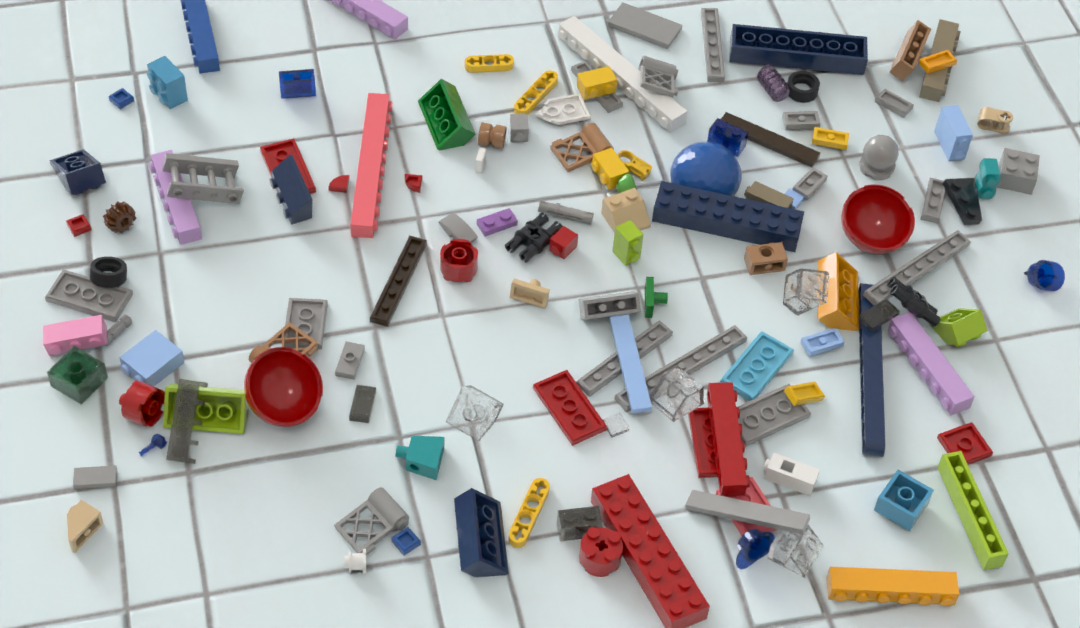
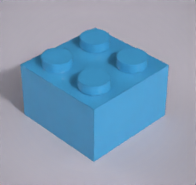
[147,56,188,109]
[874,470,934,531]

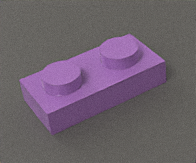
[477,208,518,237]

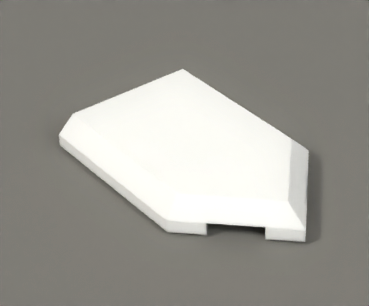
[536,93,591,125]

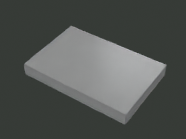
[284,298,328,349]

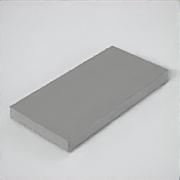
[608,2,682,49]
[45,269,133,323]
[738,384,811,447]

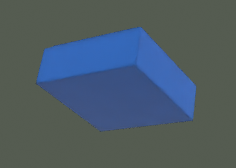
[108,88,134,110]
[391,527,421,556]

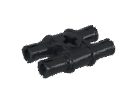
[505,212,563,263]
[887,277,941,327]

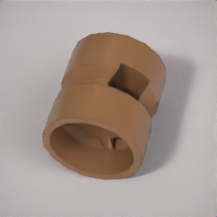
[478,122,507,149]

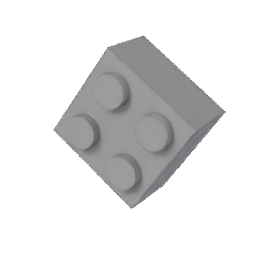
[996,148,1040,195]

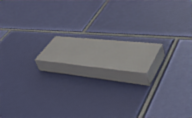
[921,177,946,224]

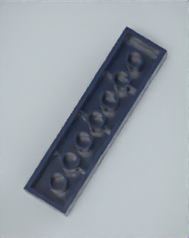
[729,24,868,75]
[652,181,805,252]

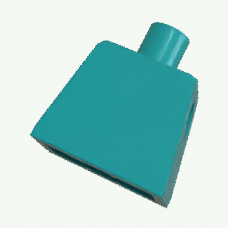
[395,436,445,480]

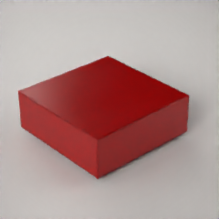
[66,214,92,237]

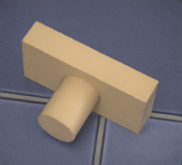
[509,278,550,308]

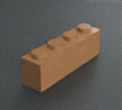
[889,20,931,81]

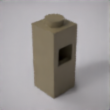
[744,181,794,209]

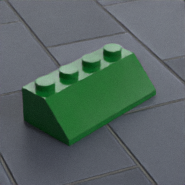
[418,78,476,151]

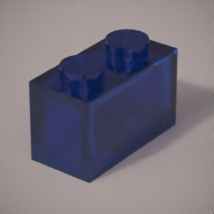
[279,69,316,99]
[707,118,749,157]

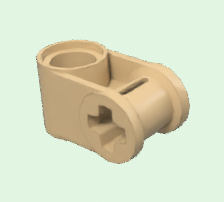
[977,107,1013,134]

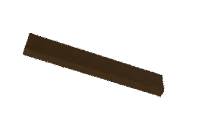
[718,112,821,167]
[370,235,427,327]

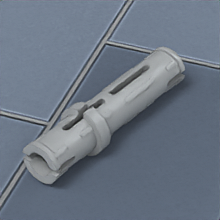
[538,200,594,224]

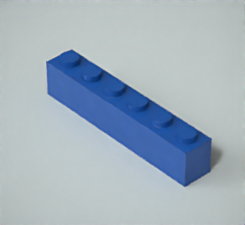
[180,0,220,74]

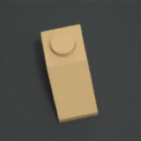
[67,500,103,553]

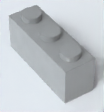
[578,291,641,320]

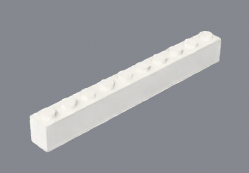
[558,16,688,133]

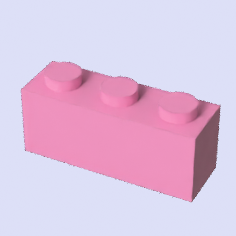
[43,315,107,356]

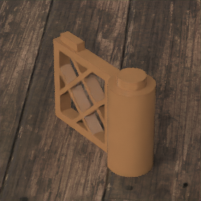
[550,123,614,173]
[249,322,318,363]

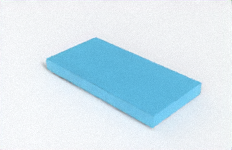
[720,331,794,401]

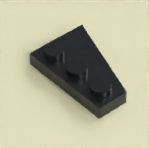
[942,178,982,225]

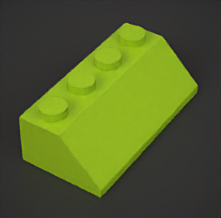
[163,384,249,434]

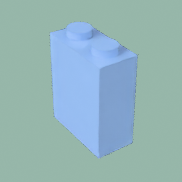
[934,105,973,161]
[120,330,184,386]

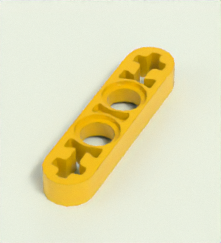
[514,70,558,115]
[508,478,550,548]

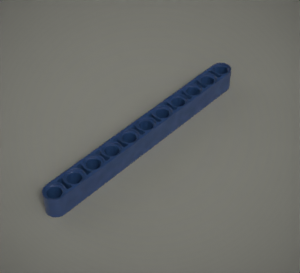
[859,283,885,457]

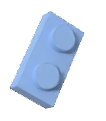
[801,328,844,357]

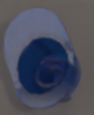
[1024,260,1065,291]
[736,529,775,569]

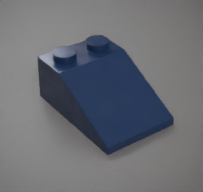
[49,149,106,195]

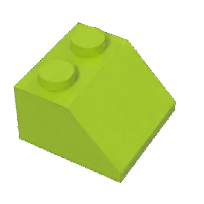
[930,308,988,347]

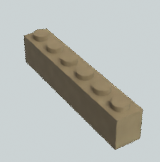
[919,19,961,102]

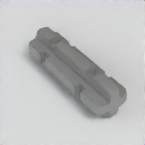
[105,315,132,346]

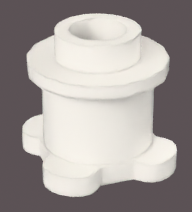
[344,549,366,574]

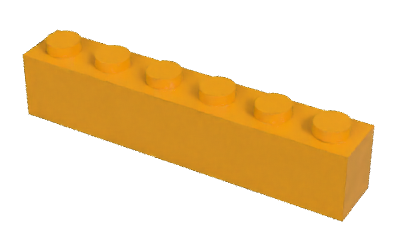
[826,566,960,606]

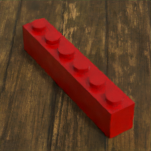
[707,382,750,496]

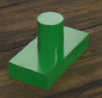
[645,277,668,318]

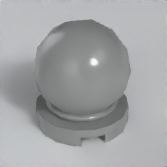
[859,134,899,180]

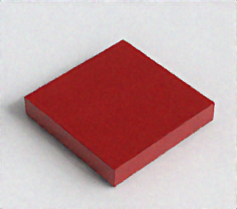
[937,422,993,465]

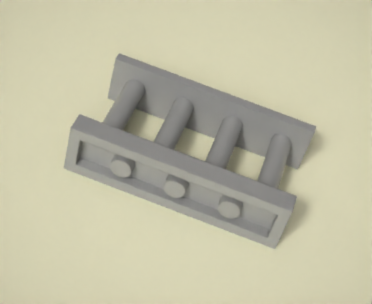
[162,153,244,204]

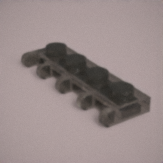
[166,379,208,464]

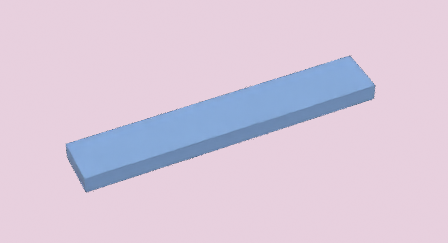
[609,314,652,414]

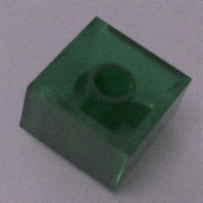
[47,346,108,405]

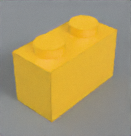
[577,66,617,100]
[591,148,629,190]

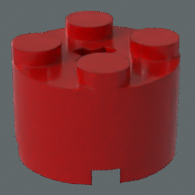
[440,239,478,282]
[119,380,165,427]
[579,527,623,577]

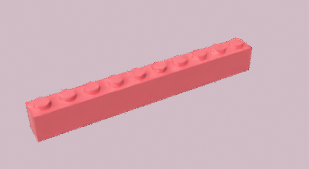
[350,93,393,238]

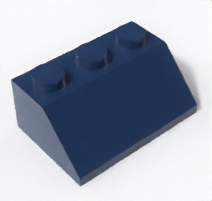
[269,155,313,225]

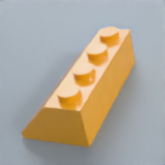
[817,252,859,331]

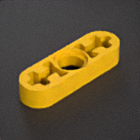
[465,54,514,73]

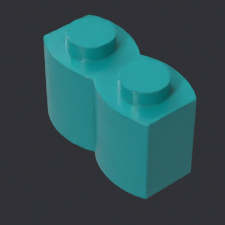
[975,158,1001,199]

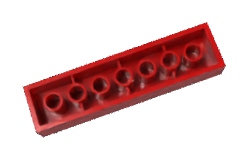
[591,474,710,628]

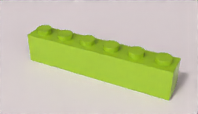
[937,451,1009,571]

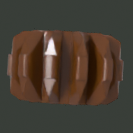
[103,201,137,233]

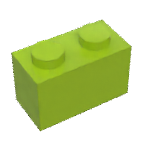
[612,220,644,266]

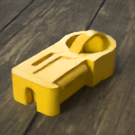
[617,150,652,181]

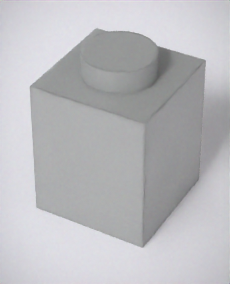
[510,114,529,142]

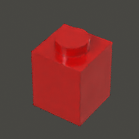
[549,226,578,259]

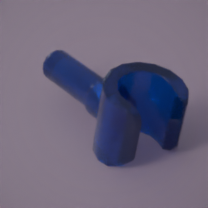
[138,434,167,456]

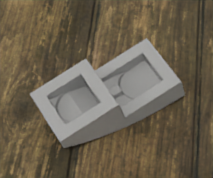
[438,212,478,243]

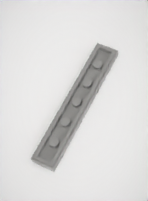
[701,8,725,82]
[576,320,673,397]
[685,490,810,535]

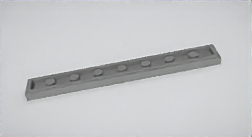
[863,230,971,307]
[614,325,748,412]

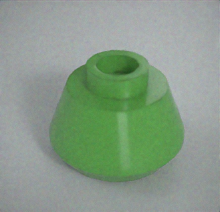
[616,174,637,193]

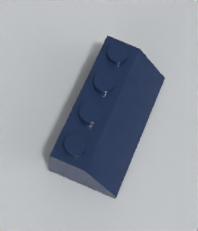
[454,488,509,577]

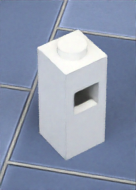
[763,453,820,496]

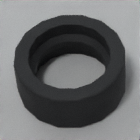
[786,71,820,103]
[90,256,127,288]

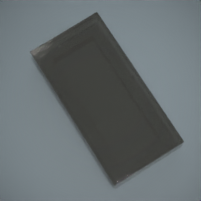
[858,299,900,332]
[349,385,376,423]

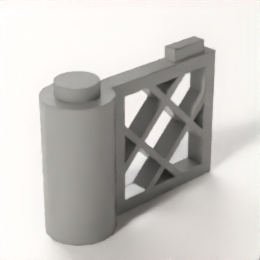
[638,56,678,97]
[334,487,409,555]

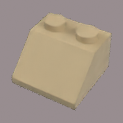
[601,188,651,233]

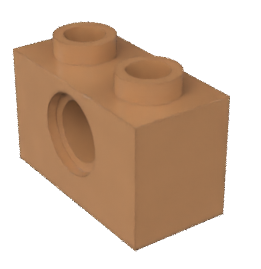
[744,242,788,275]

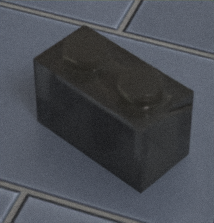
[556,506,603,541]

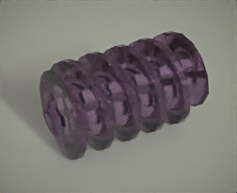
[757,64,791,102]

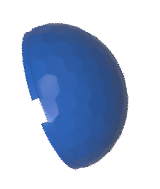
[670,142,742,196]

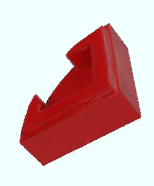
[404,174,423,193]
[328,175,350,193]

